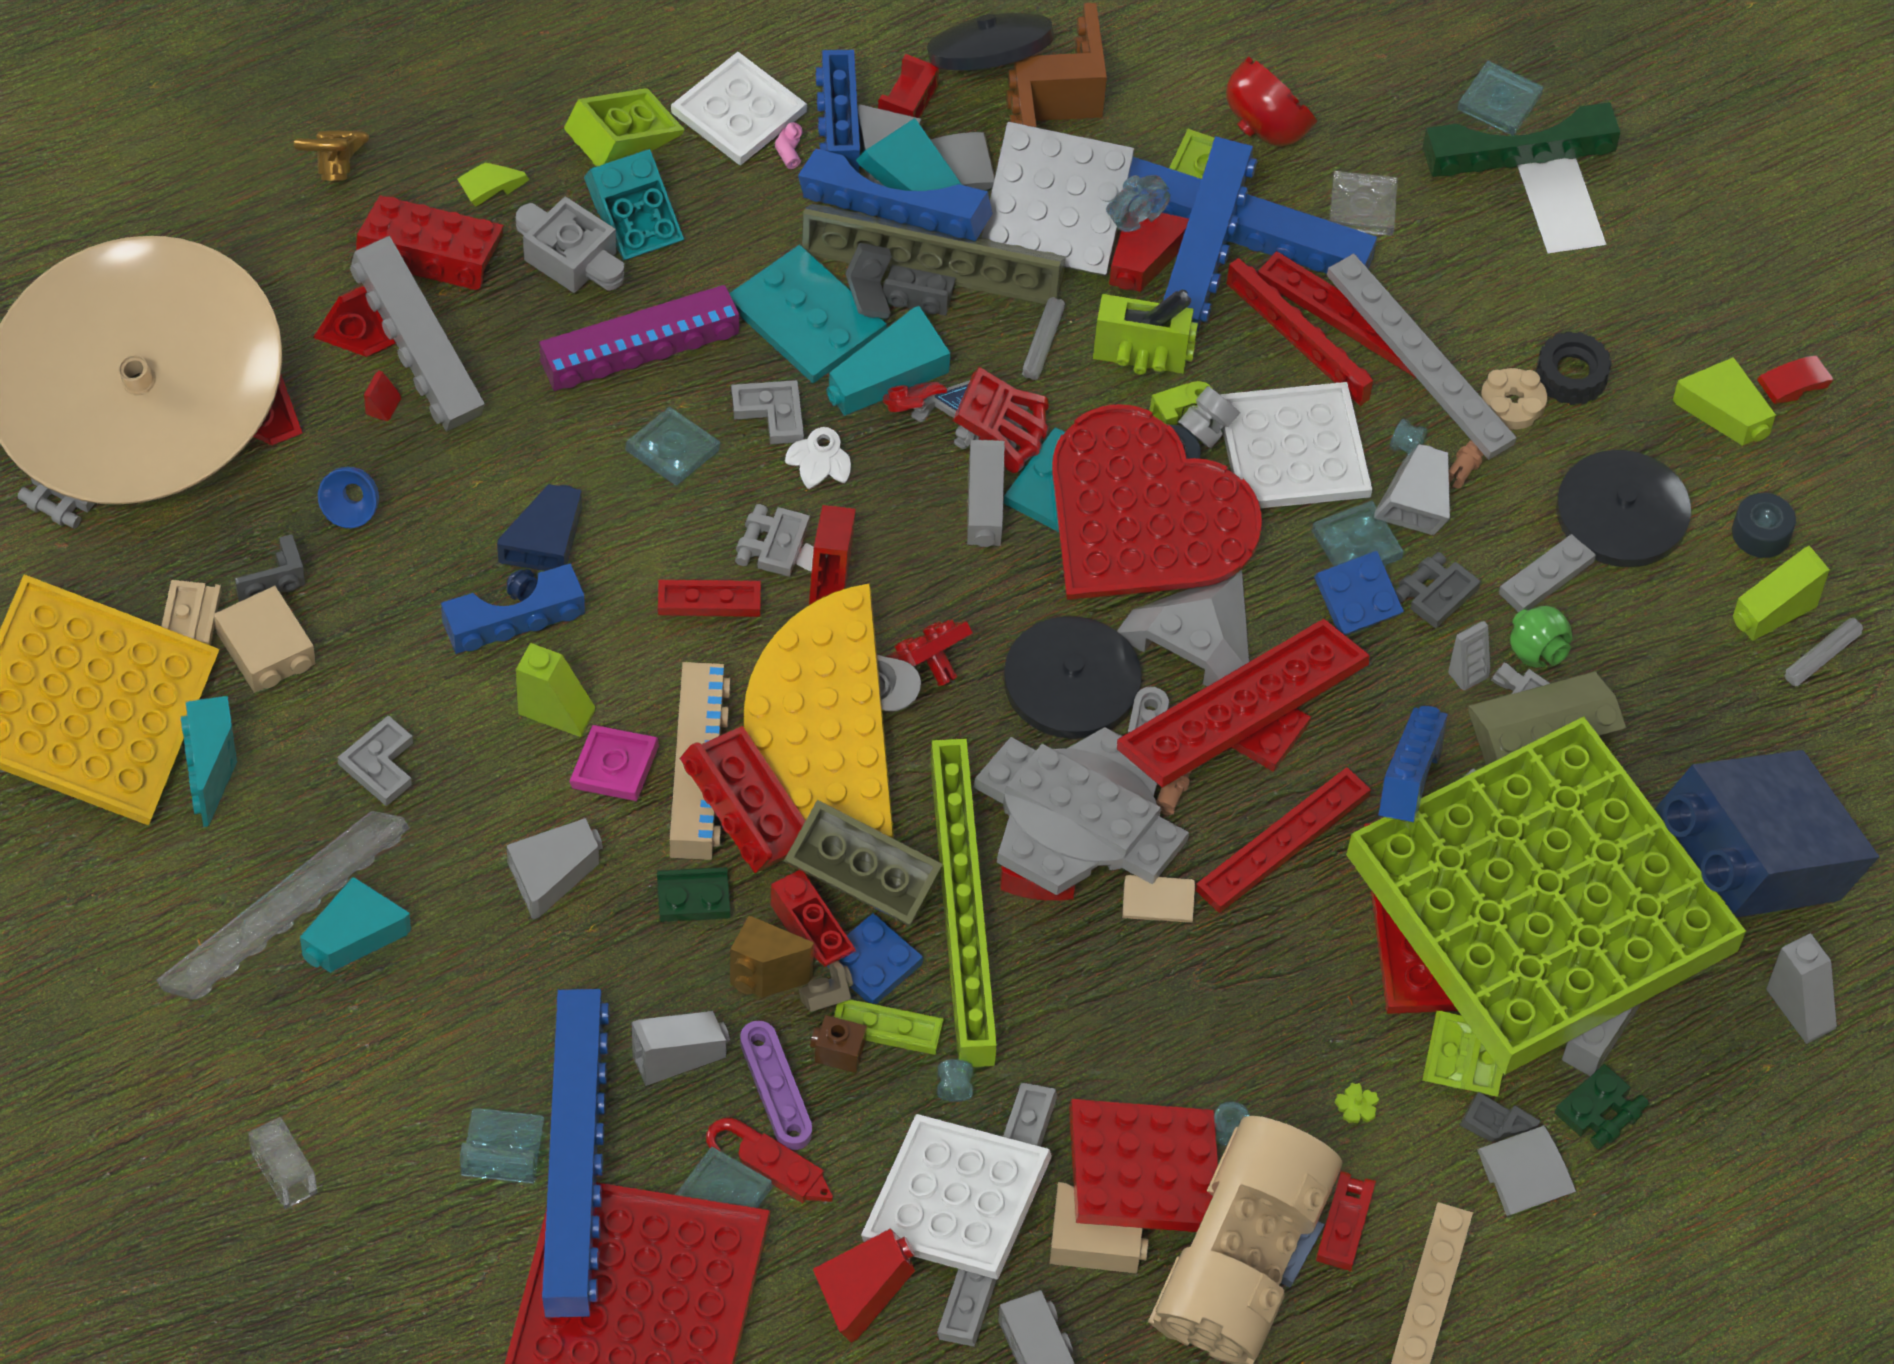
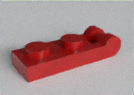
[1316,1171,1376,1271]

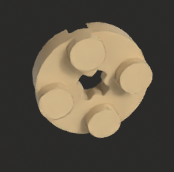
[1480,368,1547,429]

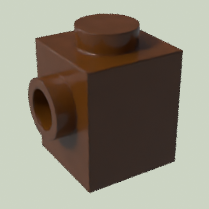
[810,1015,867,1073]

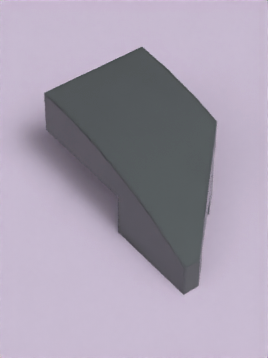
[1459,1092,1540,1142]

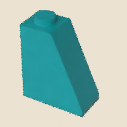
[300,877,411,973]

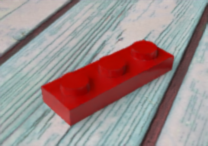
[658,580,761,617]

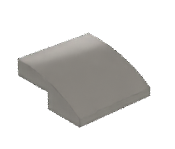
[931,132,995,190]
[1477,1126,1576,1216]

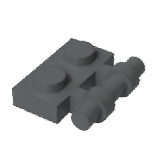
[1395,552,1481,629]

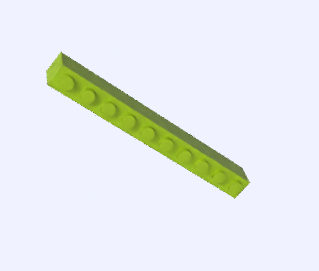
[930,739,997,1068]

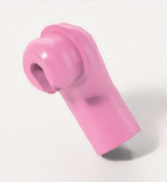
[775,122,803,169]

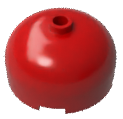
[1226,56,1318,146]

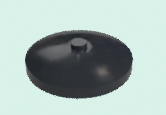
[927,13,1054,70]
[1556,450,1691,567]
[1004,616,1141,739]

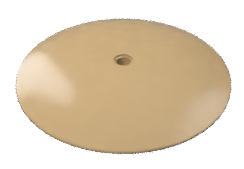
[0,236,282,504]

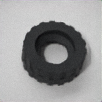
[1536,331,1611,405]

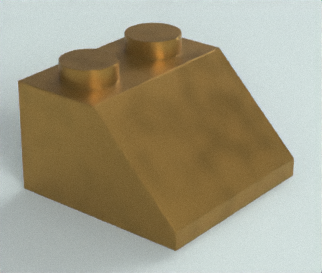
[730,915,814,998]

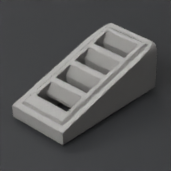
[1448,621,1490,690]

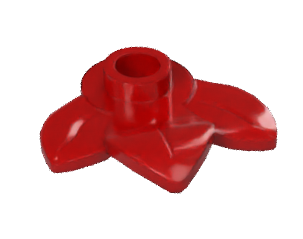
[883,382,947,412]

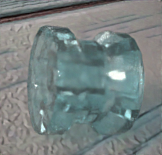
[1389,418,1428,455]
[937,1059,973,1102]
[1214,1102,1250,1146]

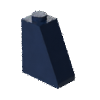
[497,484,582,571]

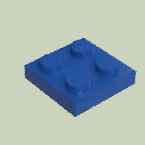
[1314,551,1404,636]
[827,913,923,1004]

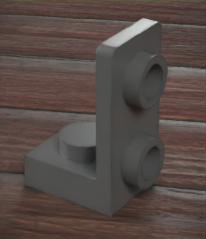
[845,243,892,319]
[235,534,305,602]

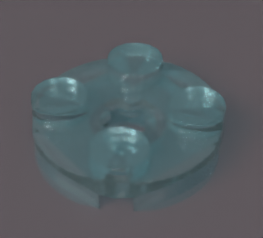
[1106,175,1171,232]

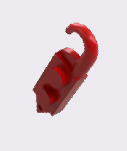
[706,1118,833,1204]

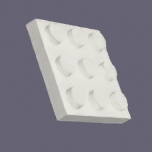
[671,52,807,166]

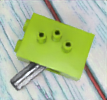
[1093,289,1198,375]

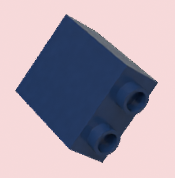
[1654,750,1879,918]

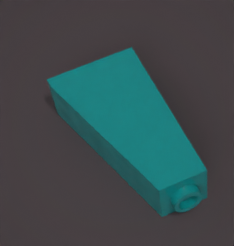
[856,118,962,191]
[826,306,950,416]

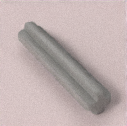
[1022,297,1065,380]
[1784,618,1863,686]

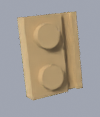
[161,580,222,645]

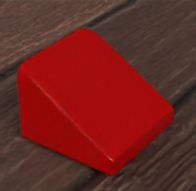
[364,370,401,421]

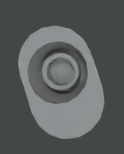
[877,655,921,711]

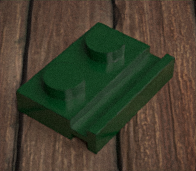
[657,867,730,922]

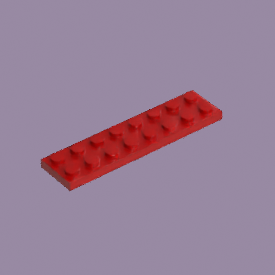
[1117,618,1370,788]

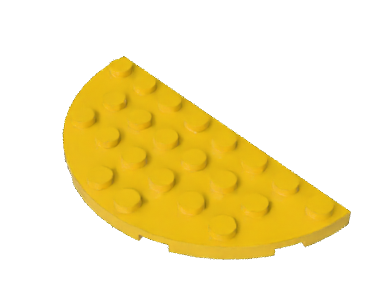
[744,584,894,839]

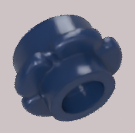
[507,569,538,601]

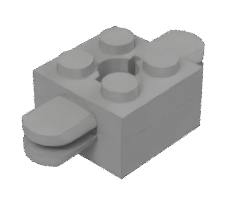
[516,196,624,293]

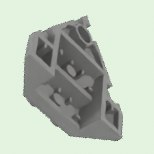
[1117,570,1249,687]

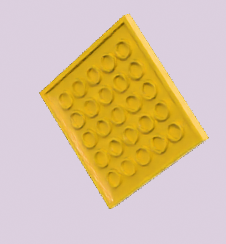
[0,574,219,826]

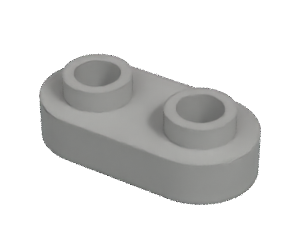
[1128,687,1169,733]

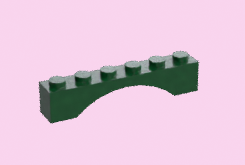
[1422,102,1621,177]

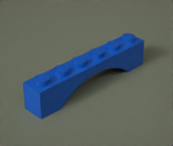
[798,148,993,241]
[1379,706,1448,822]

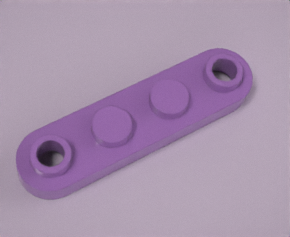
[740,1021,812,1150]

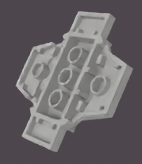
[973,727,1189,895]

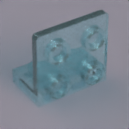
[460,1108,544,1184]

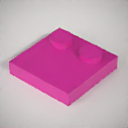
[570,725,659,801]

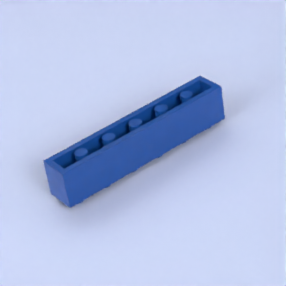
[1163,136,1257,332]

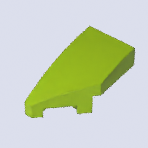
[457,163,530,207]

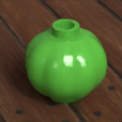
[1510,606,1572,668]

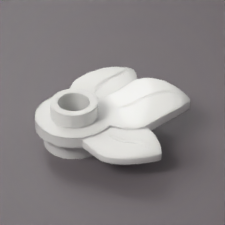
[785,427,851,489]

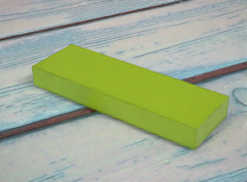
[834,999,944,1055]

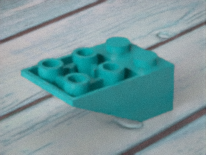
[584,149,684,261]
[180,696,237,827]

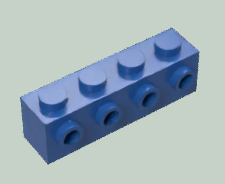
[816,50,860,173]

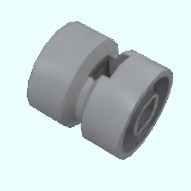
[1178,386,1240,449]

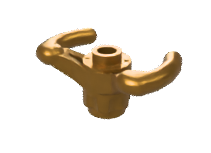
[293,131,369,181]

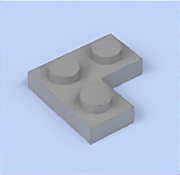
[731,380,804,444]
[337,715,413,806]

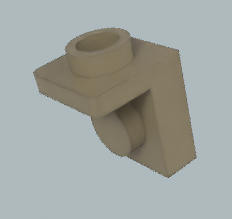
[798,961,853,1012]

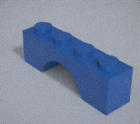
[441,563,585,654]

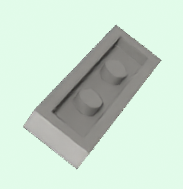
[1499,534,1596,612]

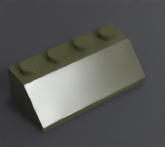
[1467,671,1626,765]
[784,800,943,926]

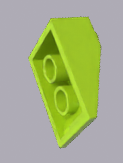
[564,88,685,166]

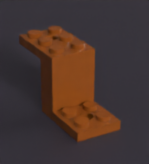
[1006,3,1107,128]

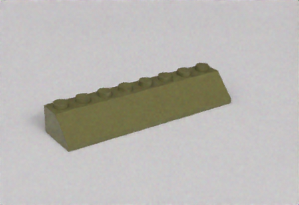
[802,204,1066,304]

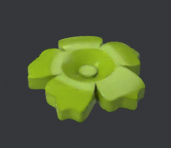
[1335,1083,1379,1123]

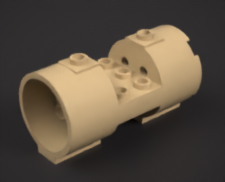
[1148,1116,1343,1364]

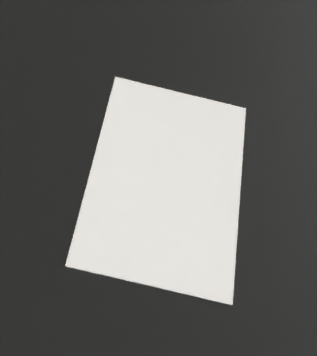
[1517,158,1606,253]

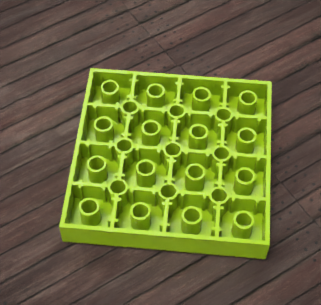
[1346,716,1746,1075]

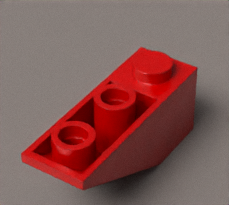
[770,870,856,967]

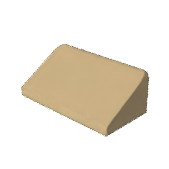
[1122,875,1195,923]

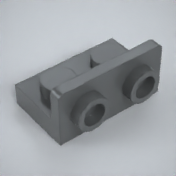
[883,265,955,316]

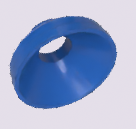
[318,467,379,528]

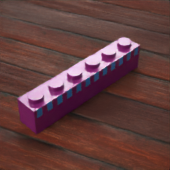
[539,285,739,391]

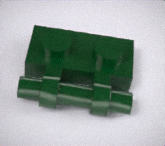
[1554,1064,1649,1149]

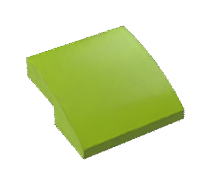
[1422,1011,1503,1097]

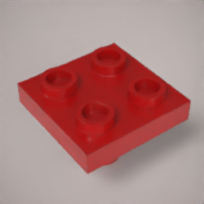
[886,619,973,686]

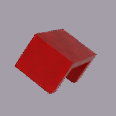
[878,54,939,118]

